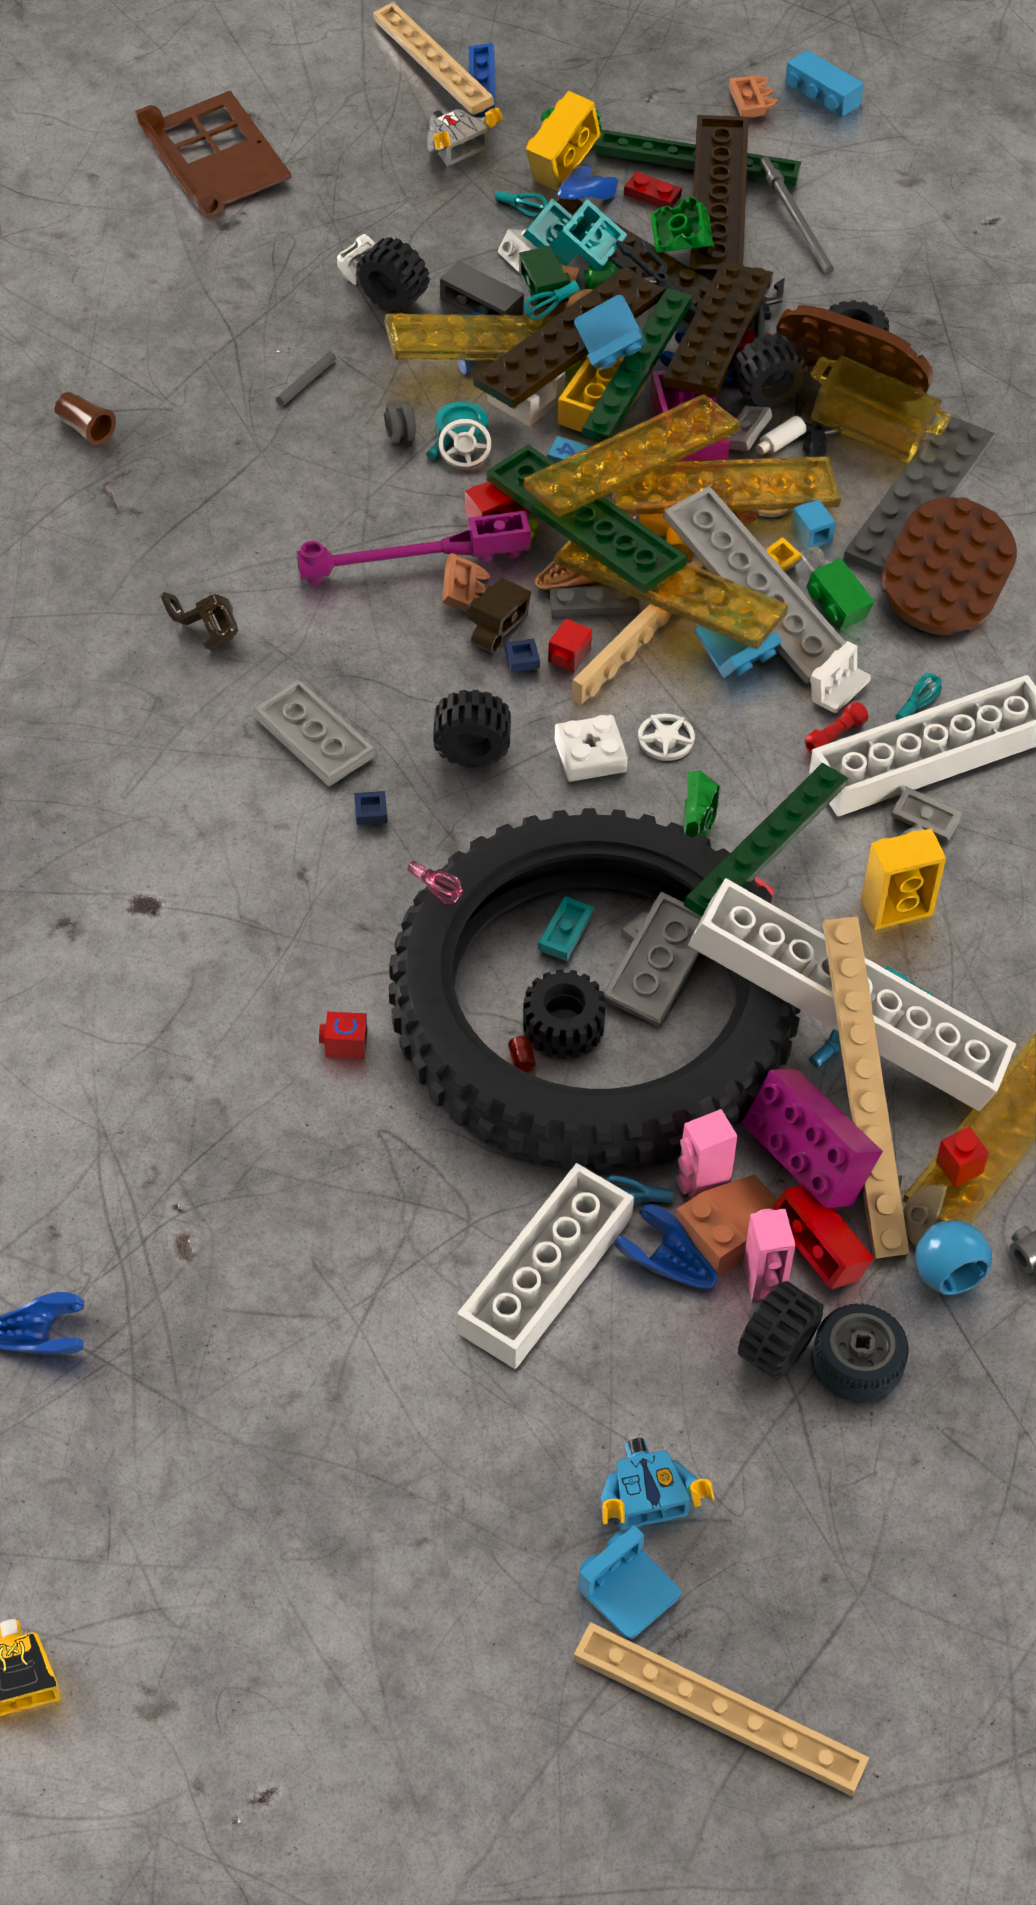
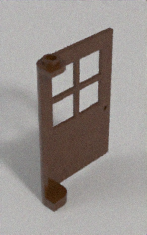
[135,91,292,217]

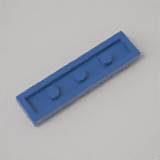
[469,43,497,117]

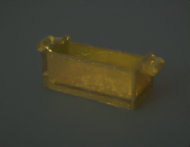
[810,355,951,463]

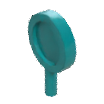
[426,401,487,461]

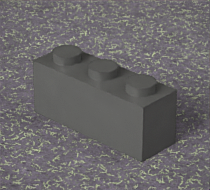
[440,261,524,332]

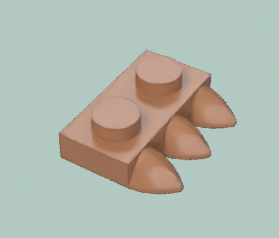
[729,76,778,118]
[442,553,490,613]

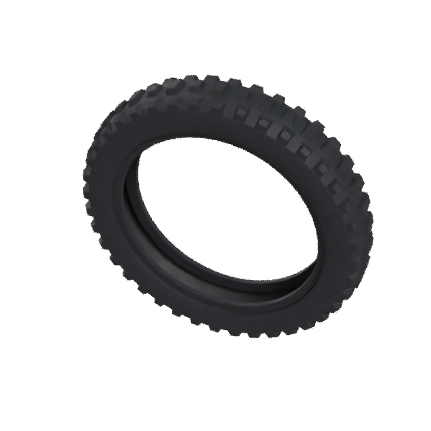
[388,808,801,1172]

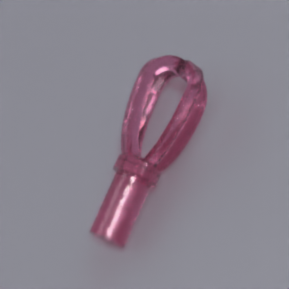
[407,860,463,904]

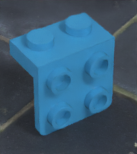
[574,295,647,370]
[695,602,783,679]
[578,1525,681,1640]

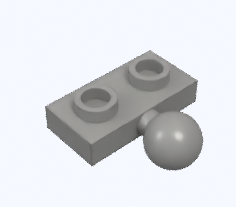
[721,406,773,451]
[892,786,962,842]

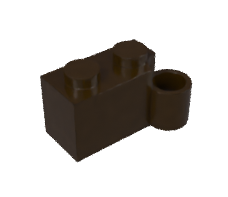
[467,577,531,654]

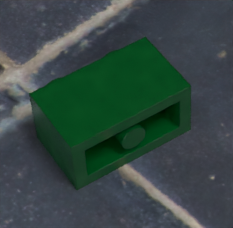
[519,246,571,307]

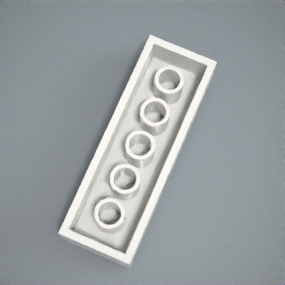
[457,1163,634,1369]

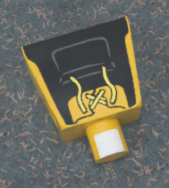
[0,1619,62,1716]

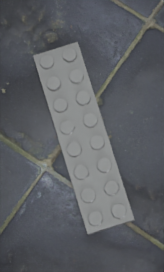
[663,486,846,684]

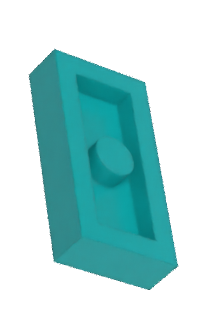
[538,896,594,961]

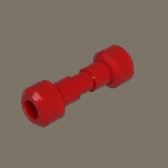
[805,701,869,754]

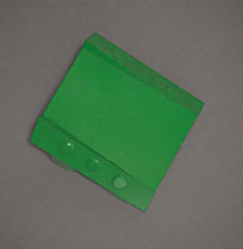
[650,197,714,253]
[684,770,721,838]

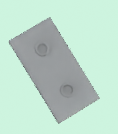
[252,679,377,787]
[604,892,702,1028]

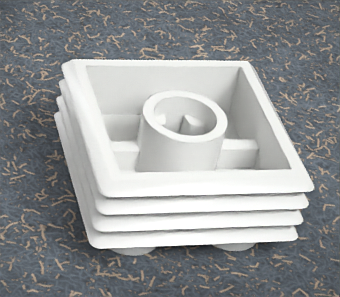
[554,715,628,782]

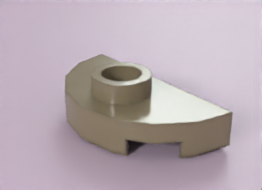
[903,1185,947,1247]

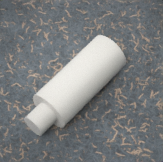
[756,416,806,455]

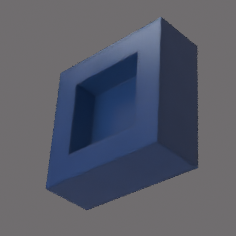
[505,638,540,672]
[354,791,388,825]

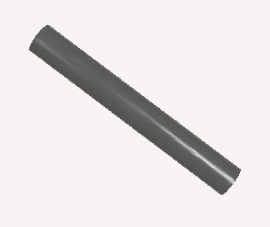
[276,351,336,406]

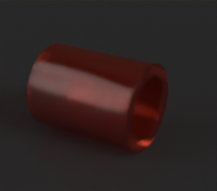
[508,1036,536,1073]

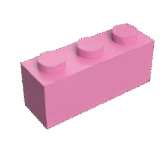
[676,1109,737,1199]
[743,1209,795,1302]

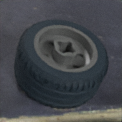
[812,1303,909,1401]

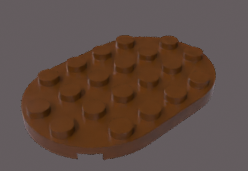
[776,305,933,402]
[881,497,1017,636]

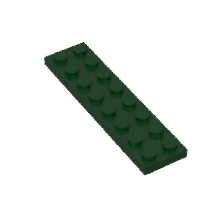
[486,444,687,594]

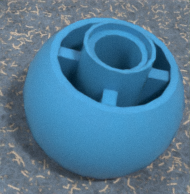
[915,1220,992,1295]

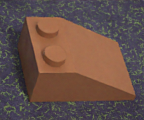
[675,1174,777,1277]

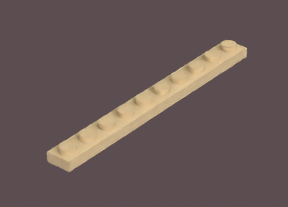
[822,916,910,1259]

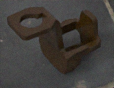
[160,592,238,650]

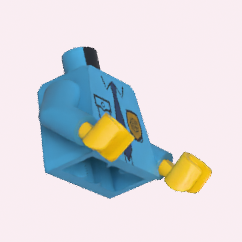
[600,1438,715,1530]

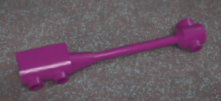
[296,511,531,584]

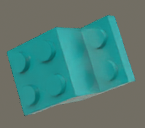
[523,198,627,271]

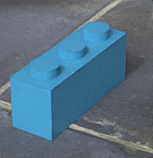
[785,50,864,117]

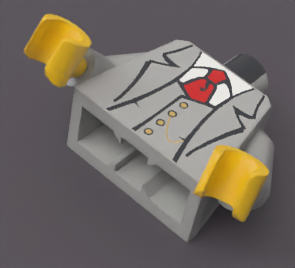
[427,108,504,166]

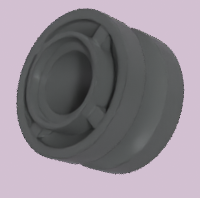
[384,401,416,444]

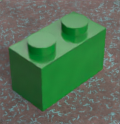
[806,557,874,631]

